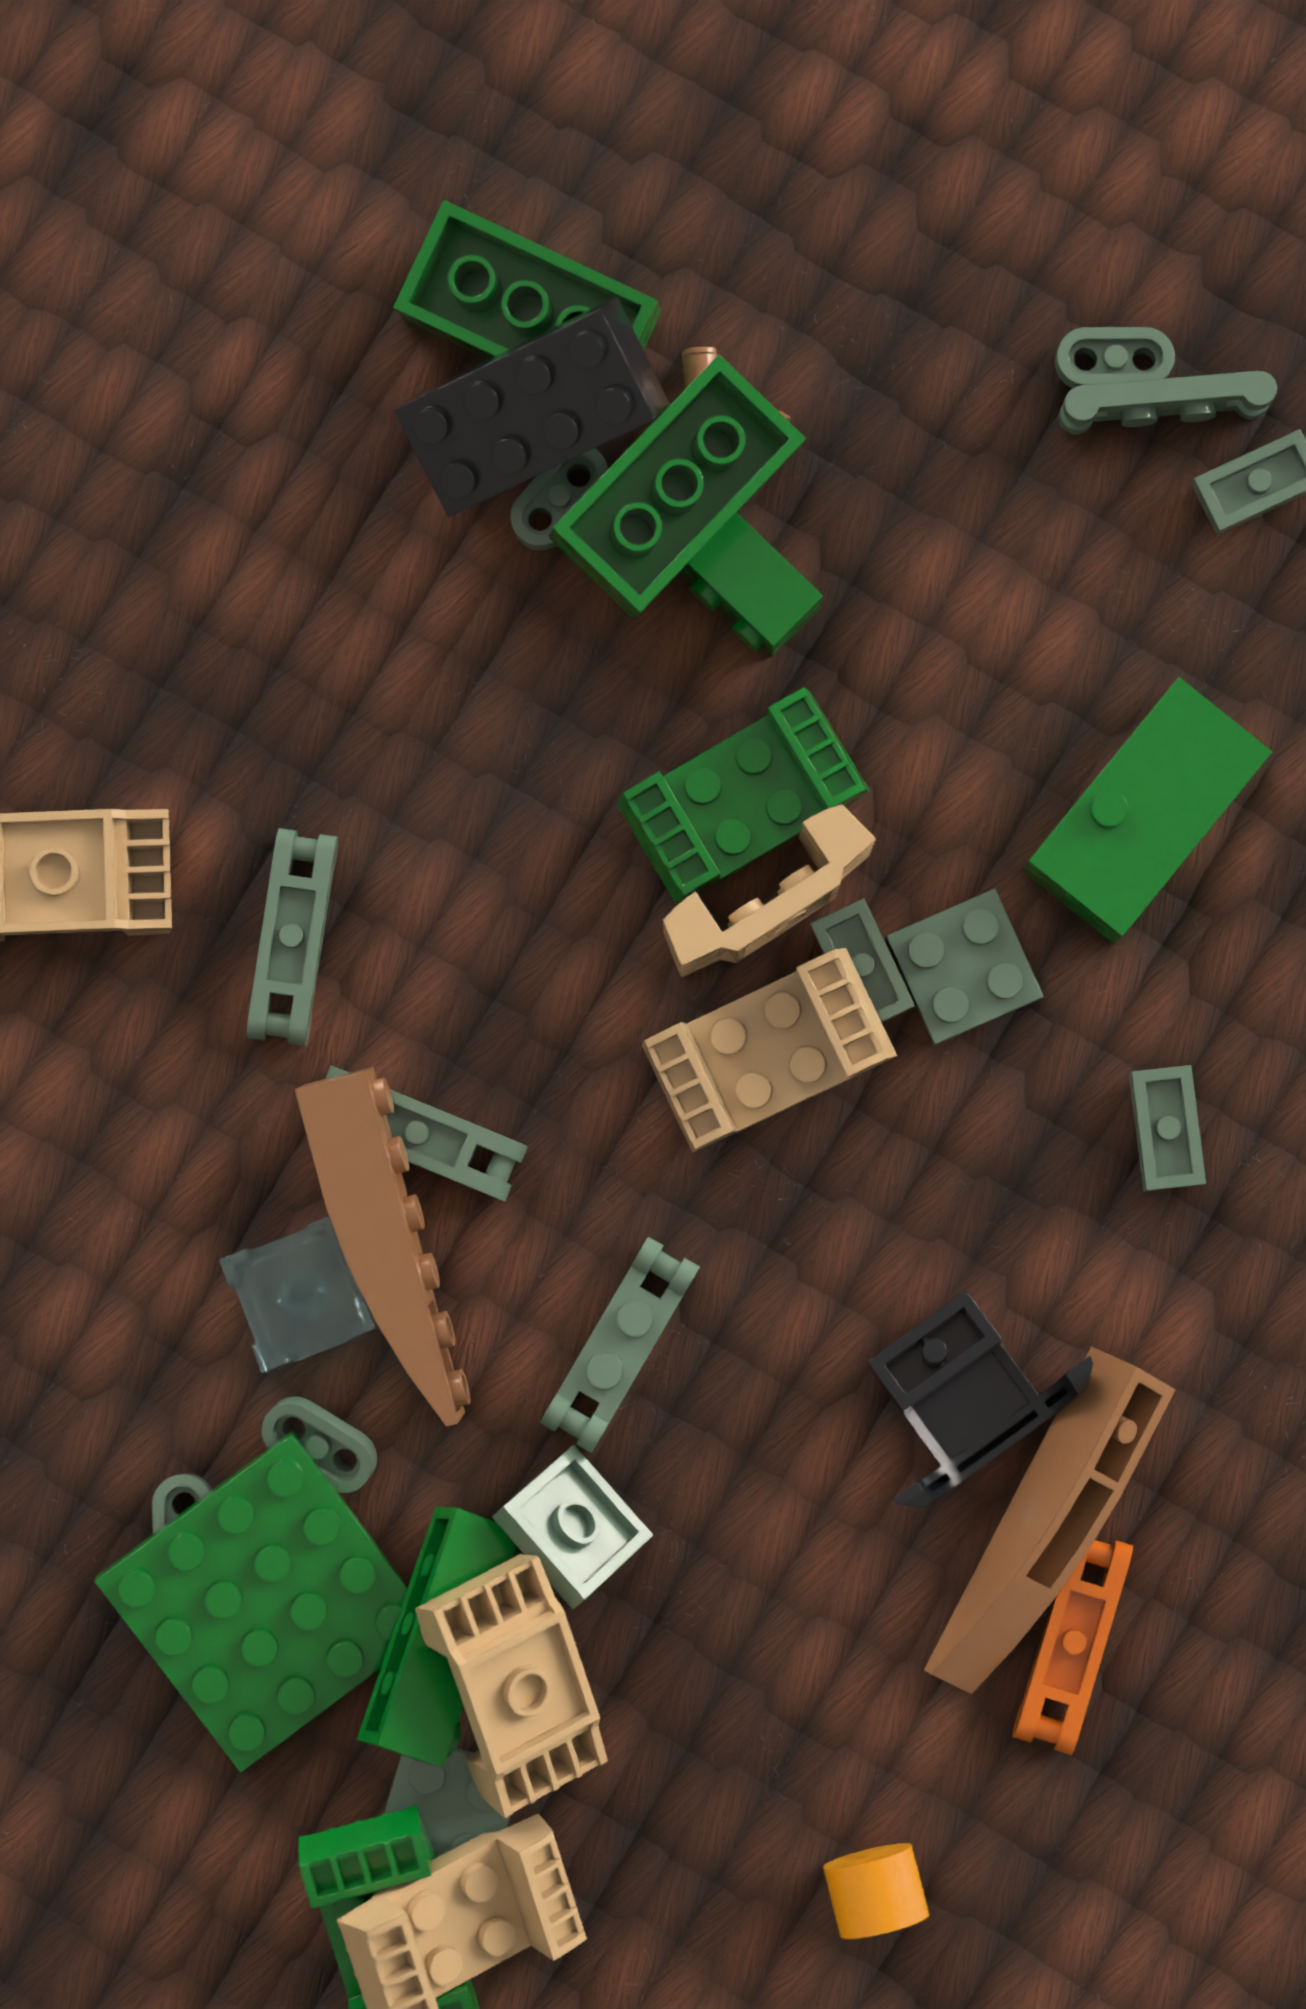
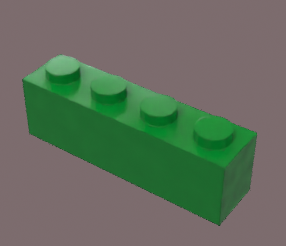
[682,513,823,657]
[357,1506,520,1768]

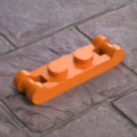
[1012,1540,1133,1756]

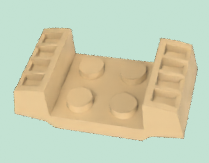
[663,804,876,977]
[0,809,172,941]
[642,948,897,1153]
[415,1554,608,1818]
[337,1814,587,2009]

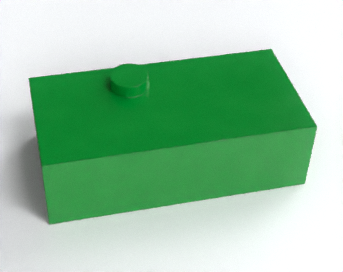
[393,200,662,359]
[548,354,806,620]
[1022,677,1273,944]

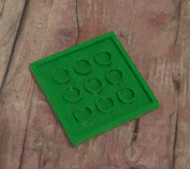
[94,1431,408,1773]

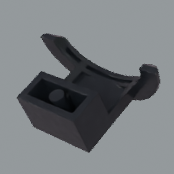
[868,1291,1093,1508]

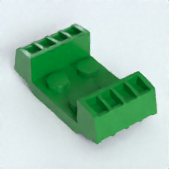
[616,687,870,905]
[298,1805,480,2009]

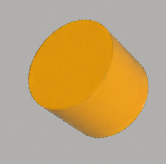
[823,1843,929,1939]

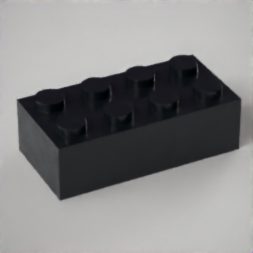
[394,297,670,518]

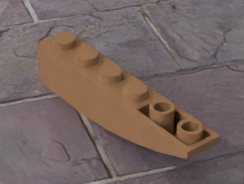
[295,1067,471,1426]
[924,1346,1176,1694]

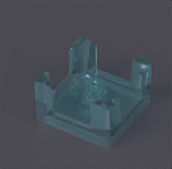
[219,1217,380,1373]

